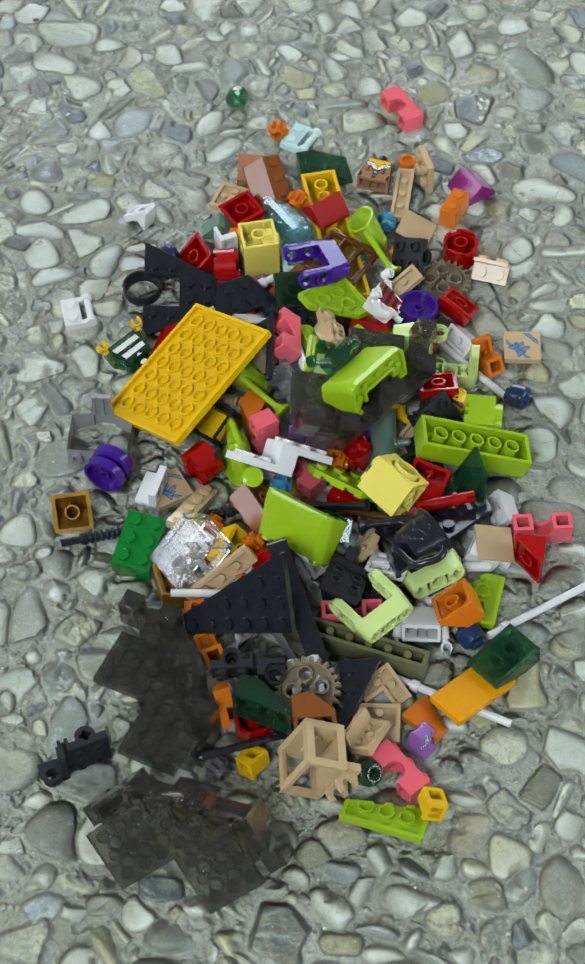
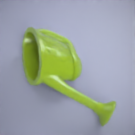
[347,206,402,279]
[231,361,290,420]
[222,418,263,488]

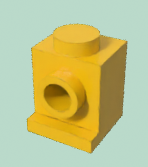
[235,746,270,781]
[417,786,449,822]

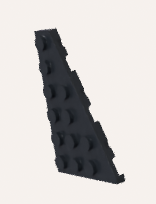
[374,498,493,578]
[183,552,296,634]

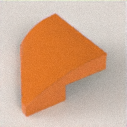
[213,680,234,730]
[401,694,447,745]

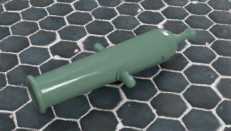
[369,389,411,512]

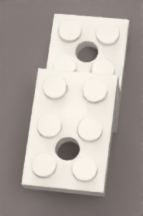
[225,436,333,477]

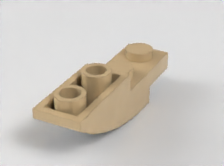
[314,308,348,350]

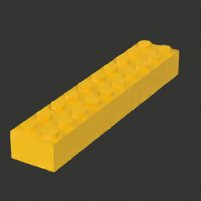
[301,169,371,300]

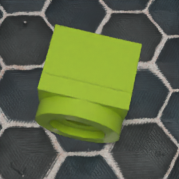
[464,394,503,429]

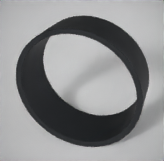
[122,270,162,306]

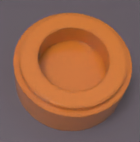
[399,154,416,169]

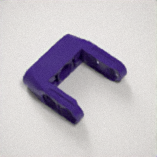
[282,239,350,289]

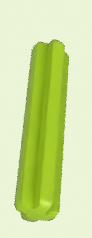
[304,334,319,374]

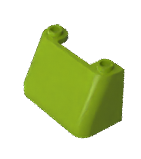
[321,346,408,418]
[259,486,347,567]

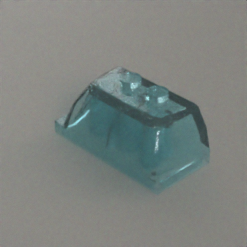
[262,195,315,256]

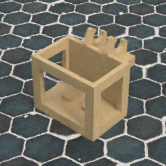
[278,717,361,803]

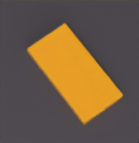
[429,656,516,726]

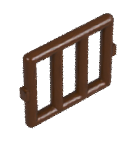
[304,229,379,286]

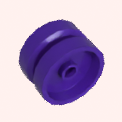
[397,290,439,333]
[84,444,134,492]

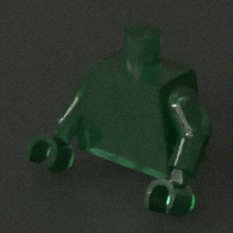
[305,335,362,377]

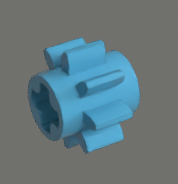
[377,211,397,233]
[269,474,293,493]

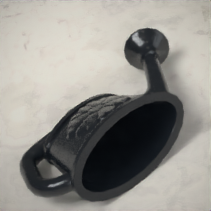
[357,508,452,568]

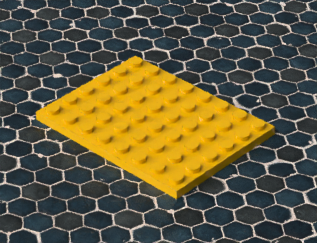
[112,303,272,447]

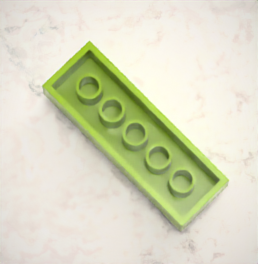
[413,414,532,478]

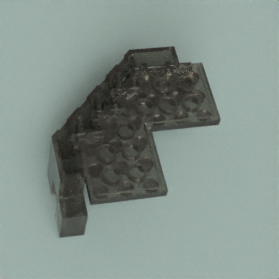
[289,317,437,451]
[93,589,221,777]
[82,767,296,915]

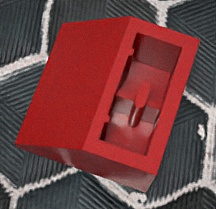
[412,457,452,507]

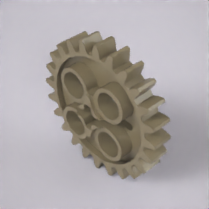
[421,259,472,301]
[273,655,342,718]

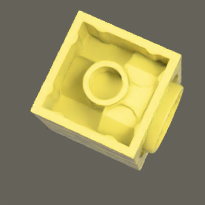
[238,218,282,277]
[357,453,429,517]

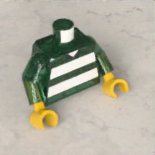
[96,316,151,373]

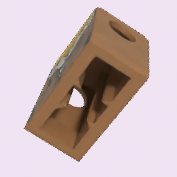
[357,156,392,194]

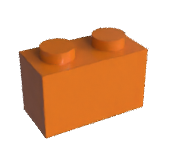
[439,188,470,230]

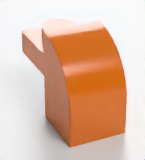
[471,334,505,378]
[192,634,223,673]

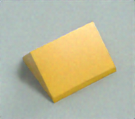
[193,405,241,443]

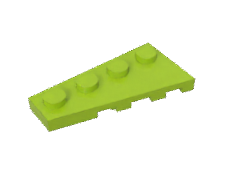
[339,799,430,845]

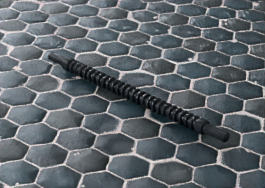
[60,505,240,547]

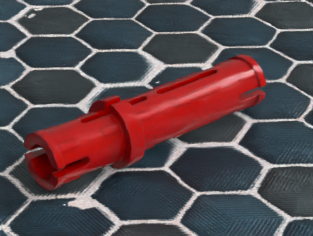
[416,490,476,511]

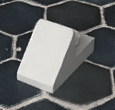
[123,203,156,231]

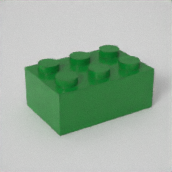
[111,510,168,581]

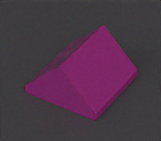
[448,165,495,206]

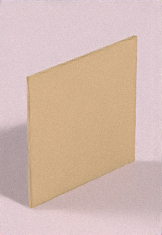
[395,209,437,245]
[474,524,515,563]

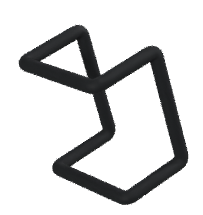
[193,402,242,448]

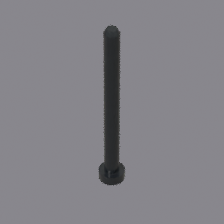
[265,307,278,382]
[304,499,370,512]
[197,726,292,761]

